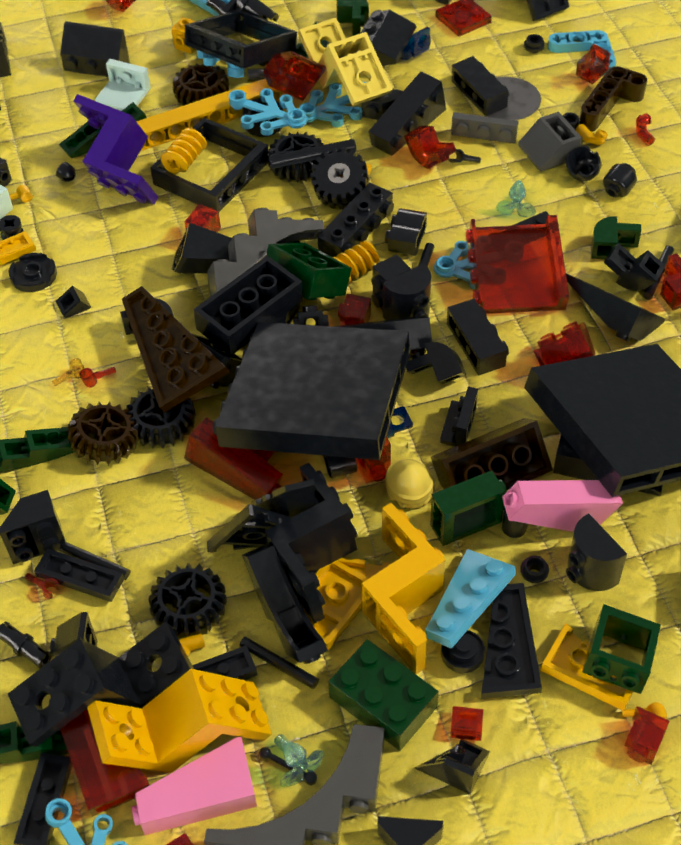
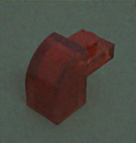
[404,126,456,169]
[660,253,681,311]

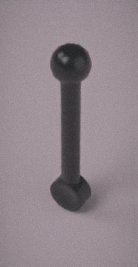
[259,747,317,785]

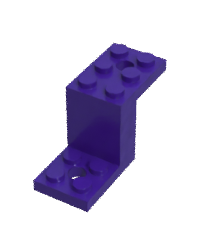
[73,94,158,204]

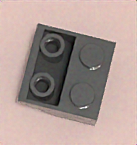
[518,112,582,172]

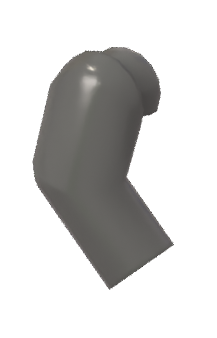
[248,69,276,82]

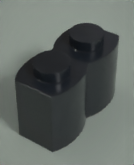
[385,208,427,256]

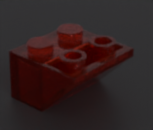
[263,51,326,101]
[533,321,595,366]

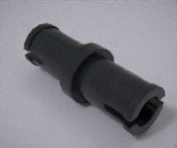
[0,621,52,669]

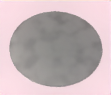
[478,77,541,120]

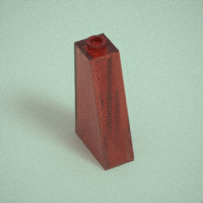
[184,417,283,500]
[61,710,149,816]

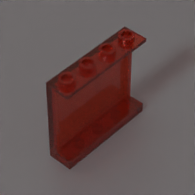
[465,215,569,314]

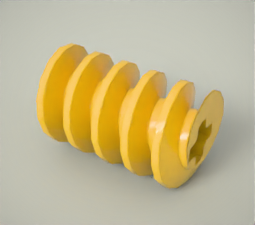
[161,127,207,174]
[332,240,380,283]

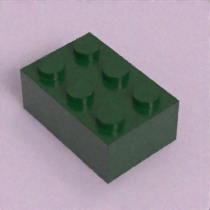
[266,243,352,300]
[328,639,439,751]

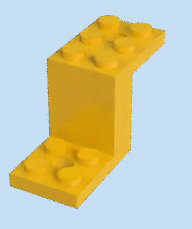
[362,503,445,675]
[87,669,272,773]

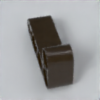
[579,66,647,132]

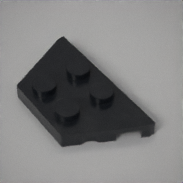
[207,505,291,552]

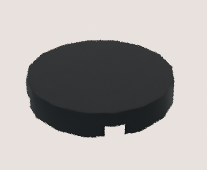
[8,253,57,292]

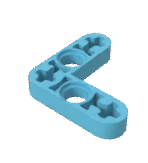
[548,30,616,75]

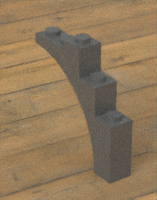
[207,208,324,297]
[204,724,384,845]

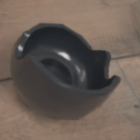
[565,146,602,182]

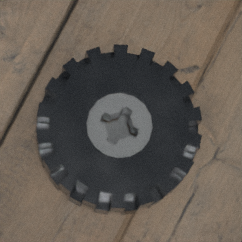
[311,148,370,210]

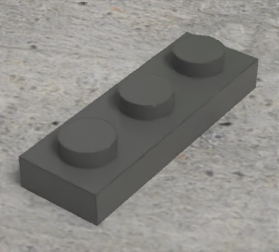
[451,112,519,144]

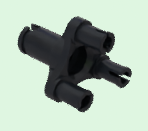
[206,0,279,22]

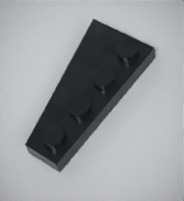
[481,583,542,699]

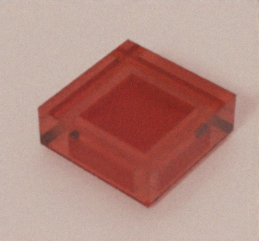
[450,706,483,741]

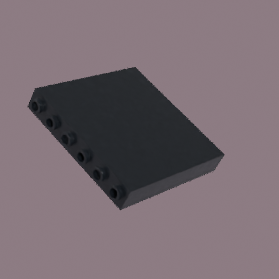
[213,322,410,460]
[524,344,681,497]

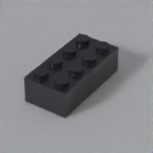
[194,256,303,356]

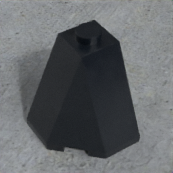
[172,223,232,273]

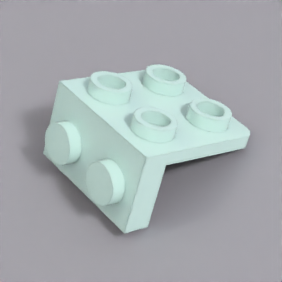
[95,59,151,111]

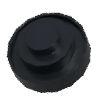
[441,630,485,673]

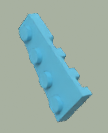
[425,549,516,649]

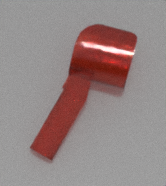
[79,367,116,388]
[25,573,60,599]

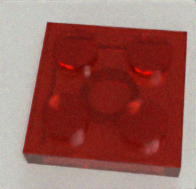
[435,0,492,37]

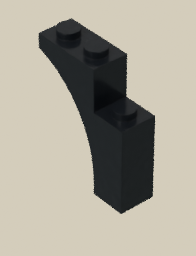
[242,544,327,664]

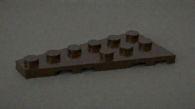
[122,286,230,412]

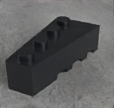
[368,71,446,156]

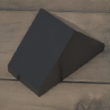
[378,816,443,845]

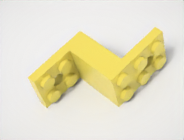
[298,18,393,106]

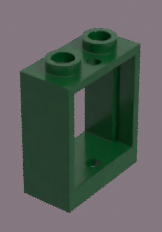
[430,470,507,546]
[582,604,661,694]

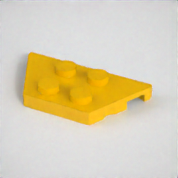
[300,557,390,651]

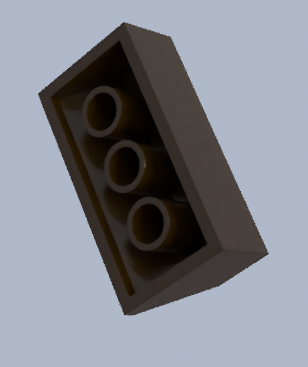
[431,418,553,490]

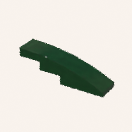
[59,102,147,159]
[0,427,76,473]
[0,717,89,764]

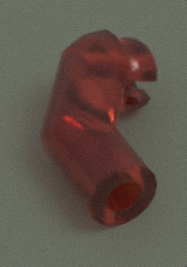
[636,113,655,146]

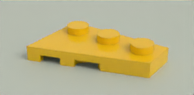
[540,623,634,711]

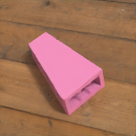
[502,480,623,532]
[132,737,257,835]

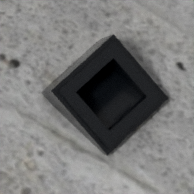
[55,286,91,318]

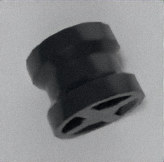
[0,215,24,240]

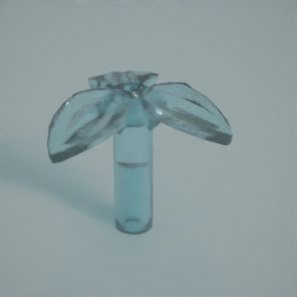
[496,180,536,217]
[274,734,324,787]

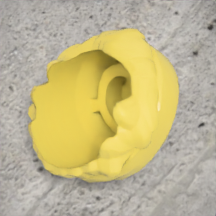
[385,458,435,509]

